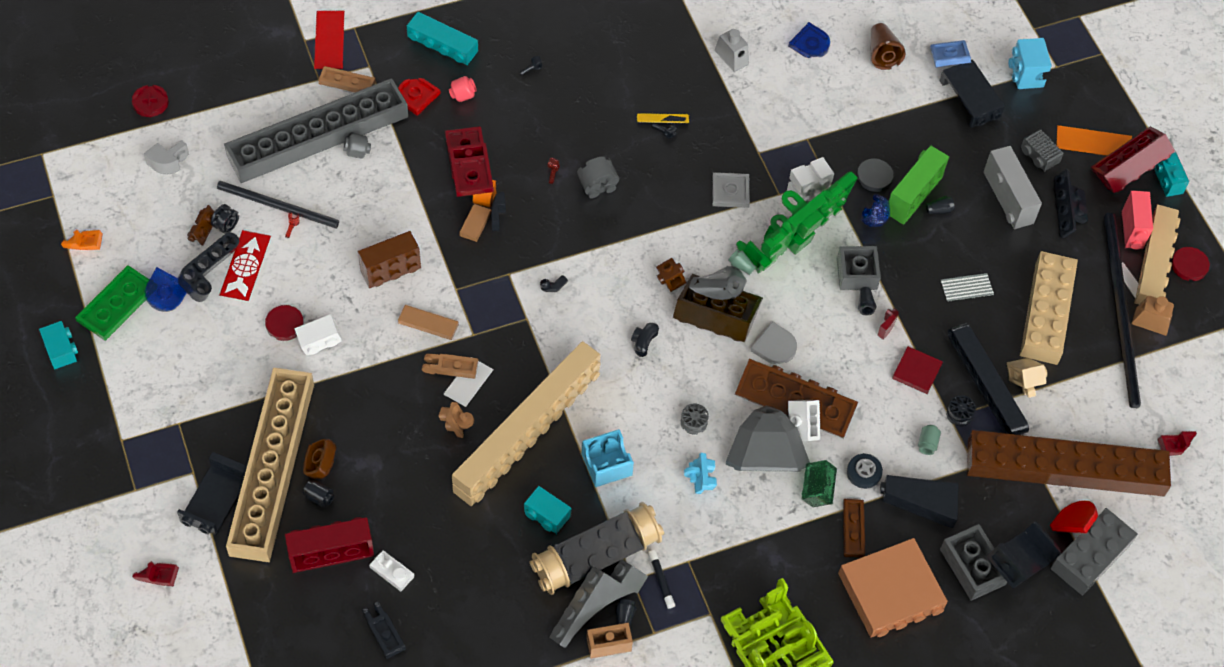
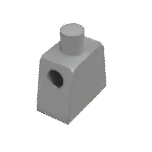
[715,29,749,72]

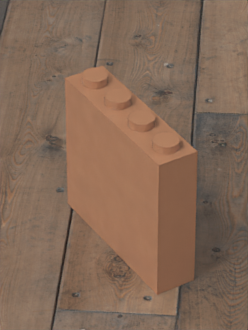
[838,538,948,638]

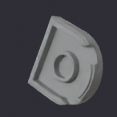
[751,322,797,364]

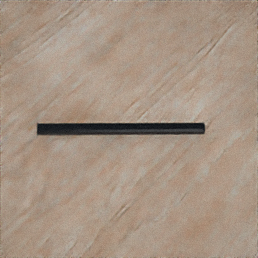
[217,181,339,229]

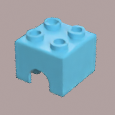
[1008,38,1052,89]
[581,429,634,488]

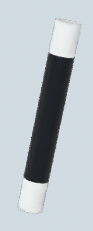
[648,550,675,609]

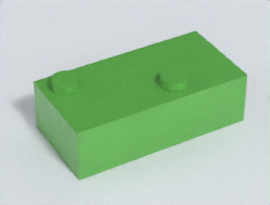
[885,146,949,225]

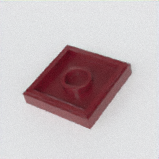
[892,346,943,395]

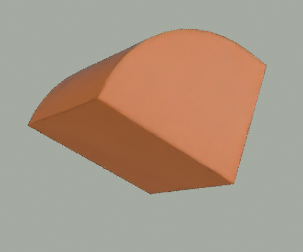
[473,180,496,208]

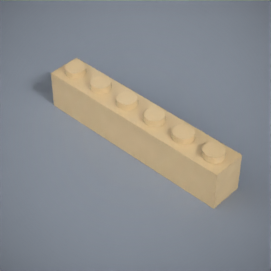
[1134,205,1180,304]

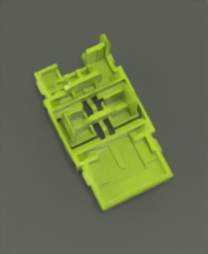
[721,578,833,667]

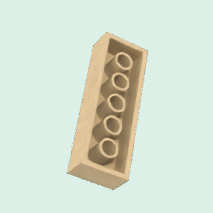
[1020,251,1078,365]

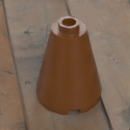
[871,23,906,70]

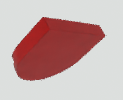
[398,78,441,116]
[1050,500,1098,533]

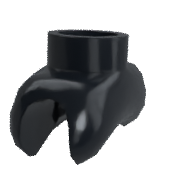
[631,323,659,357]

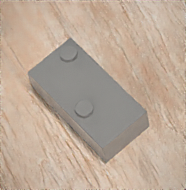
[984,146,1042,229]

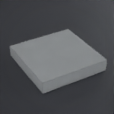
[712,173,750,208]

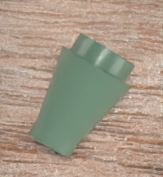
[728,249,756,275]

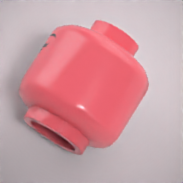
[449,76,477,102]

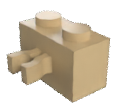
[1007,358,1047,398]

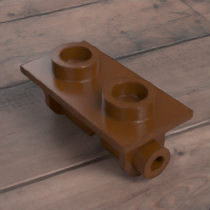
[187,205,217,246]

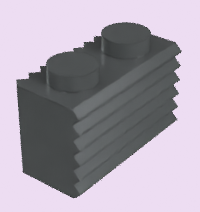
[1021,129,1064,172]

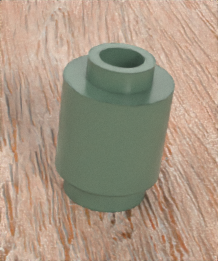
[918,425,941,455]

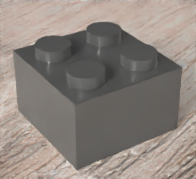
[837,246,881,290]

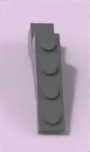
[549,559,648,648]

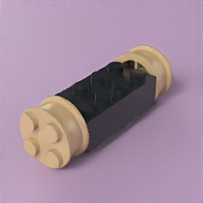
[530,502,664,595]

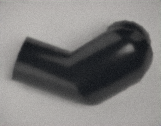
[540,275,568,292]

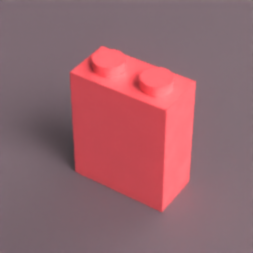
[1122,191,1153,250]

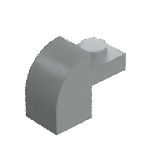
[144,140,189,174]

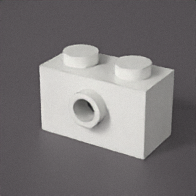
[295,314,342,356]
[788,400,820,441]

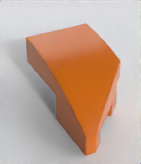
[61,230,103,250]

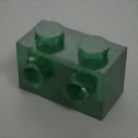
[802,460,837,508]

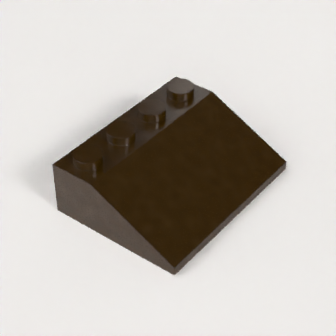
[673,274,763,343]

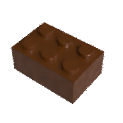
[358,231,421,289]

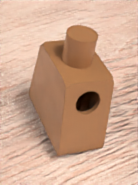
[1132,296,1174,336]

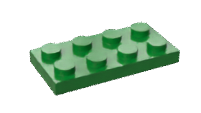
[75,265,158,341]

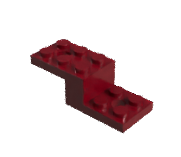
[445,126,494,197]

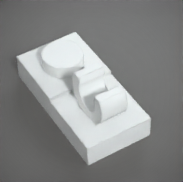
[370,550,414,592]

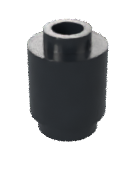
[303,480,334,507]

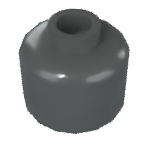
[343,133,371,159]

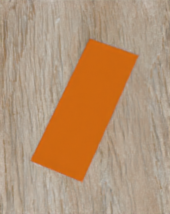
[1057,125,1132,156]

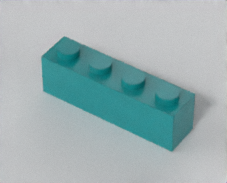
[407,12,478,65]

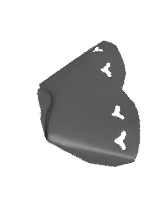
[689,266,747,300]

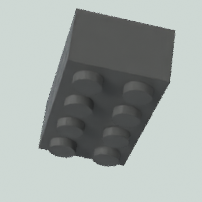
[1051,508,1138,596]

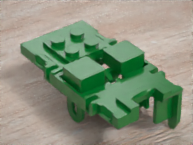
[736,172,858,274]

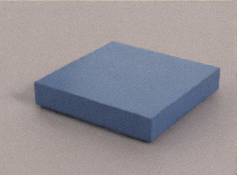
[930,40,971,67]

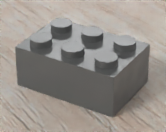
[940,524,1007,601]

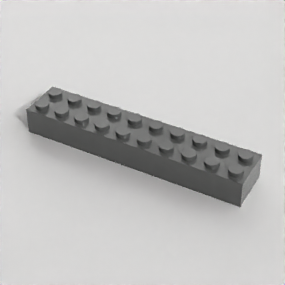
[224,78,408,183]

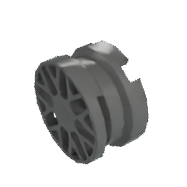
[680,403,709,435]

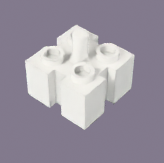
[787,157,834,205]

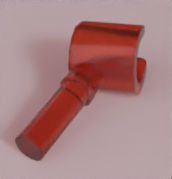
[548,158,560,184]
[285,212,300,238]

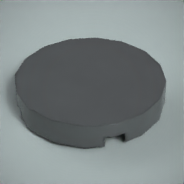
[857,159,893,192]

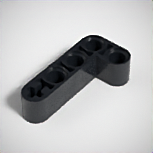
[177,232,239,302]

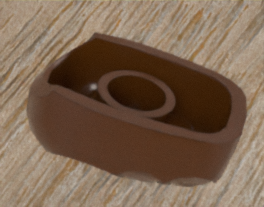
[303,438,337,479]

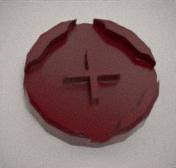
[132,85,169,117]
[1171,247,1210,281]
[265,305,304,341]

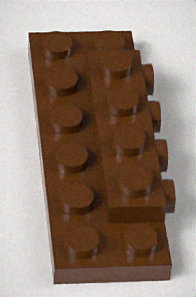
[735,358,858,439]

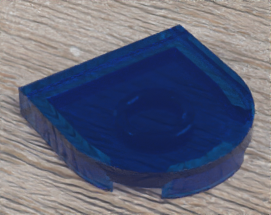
[788,22,830,58]
[145,267,187,312]

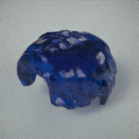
[860,194,890,227]

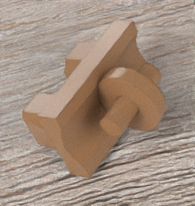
[439,402,474,438]

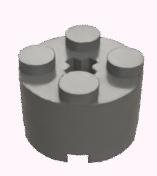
[577,157,619,198]

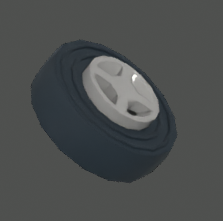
[847,453,883,489]

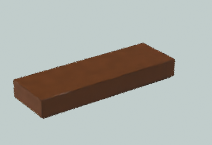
[843,499,865,558]

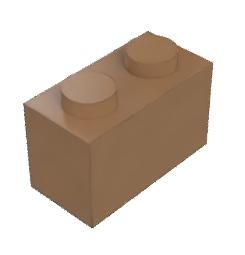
[587,623,633,659]

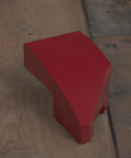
[878,308,899,340]
[1157,431,1197,456]
[132,561,179,587]

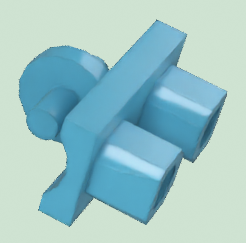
[684,453,717,494]

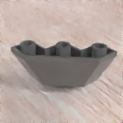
[726,405,810,472]

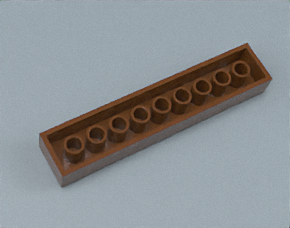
[967,430,1171,497]

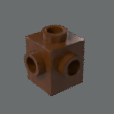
[656,258,687,292]

